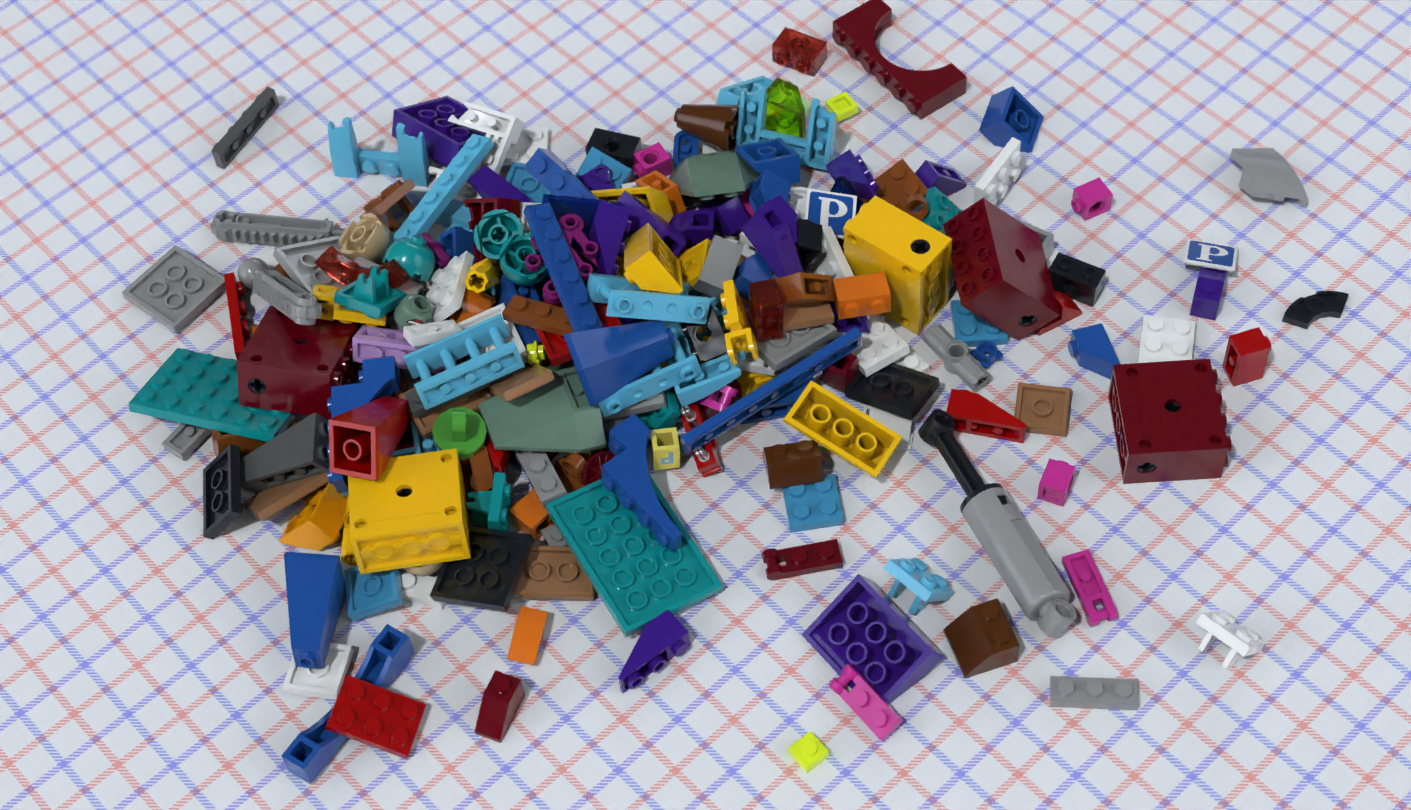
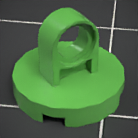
[432,407,487,460]

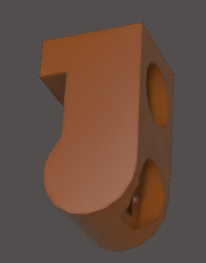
[460,446,494,492]

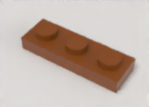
[502,295,573,336]

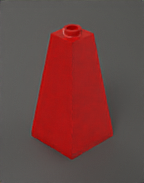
[329,396,408,481]

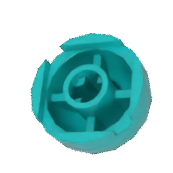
[474,209,527,261]
[499,232,548,286]
[382,235,436,282]

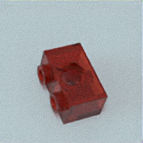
[772,27,827,77]
[749,278,784,343]

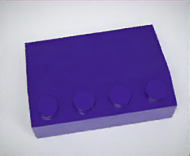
[392,96,485,167]
[802,574,944,704]

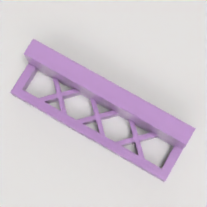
[352,325,457,374]

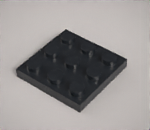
[430,526,535,612]

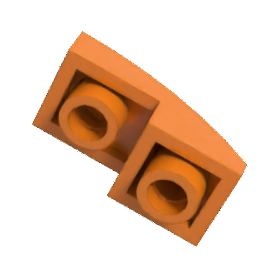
[507,606,548,666]

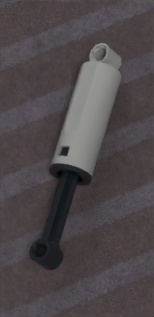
[918,409,1077,638]

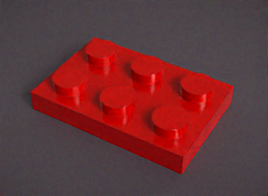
[325,674,426,759]

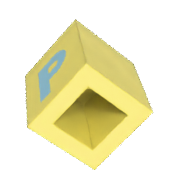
[650,427,680,471]

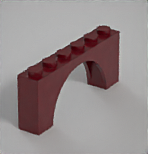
[832,0,967,120]

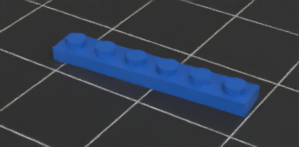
[523,203,603,332]

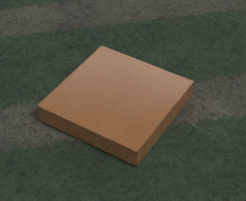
[770,288,834,332]
[1014,382,1071,437]

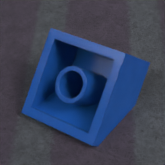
[979,86,1044,153]
[735,138,800,185]

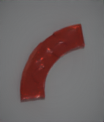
[314,246,411,289]

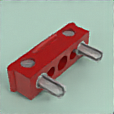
[680,402,722,478]

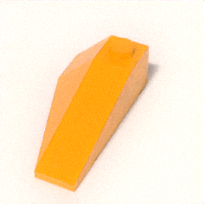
[279,482,347,551]

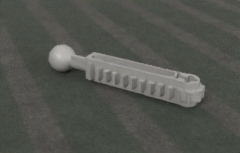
[210,210,344,246]
[237,257,322,325]

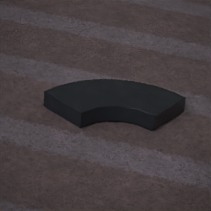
[1282,291,1349,329]

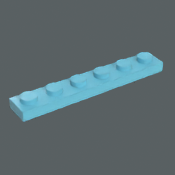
[389,134,494,246]

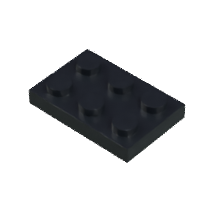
[844,363,940,420]
[203,444,243,540]

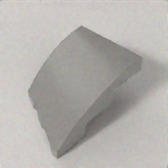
[1230,148,1308,205]

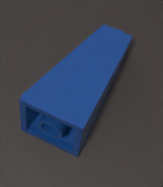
[564,320,675,407]
[284,551,346,669]

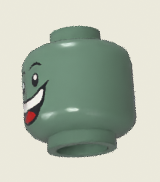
[394,294,433,329]

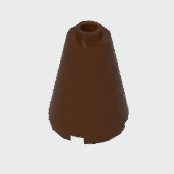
[674,104,739,151]

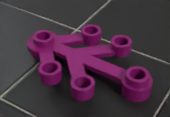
[525,214,599,304]

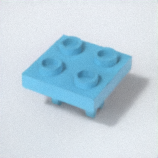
[883,558,954,615]

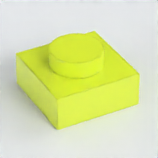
[825,91,858,122]
[788,731,829,773]

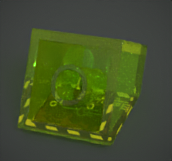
[765,77,806,139]

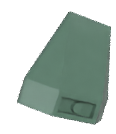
[668,150,760,200]
[478,361,606,453]

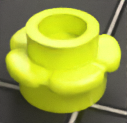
[527,340,547,365]

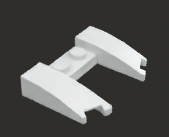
[429,101,524,202]

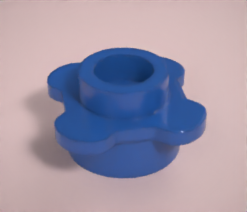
[971,341,1002,368]

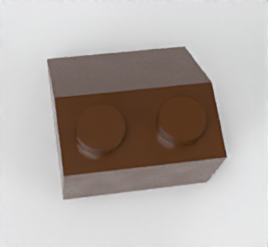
[762,440,823,489]
[944,598,1020,679]

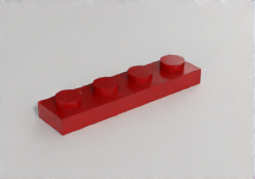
[224,272,250,360]

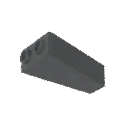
[240,413,330,494]

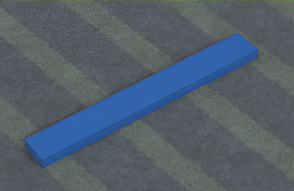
[680,327,862,455]

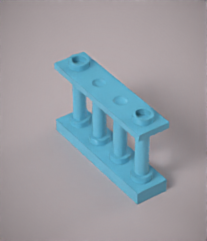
[587,273,711,324]
[403,313,525,410]
[598,321,703,417]

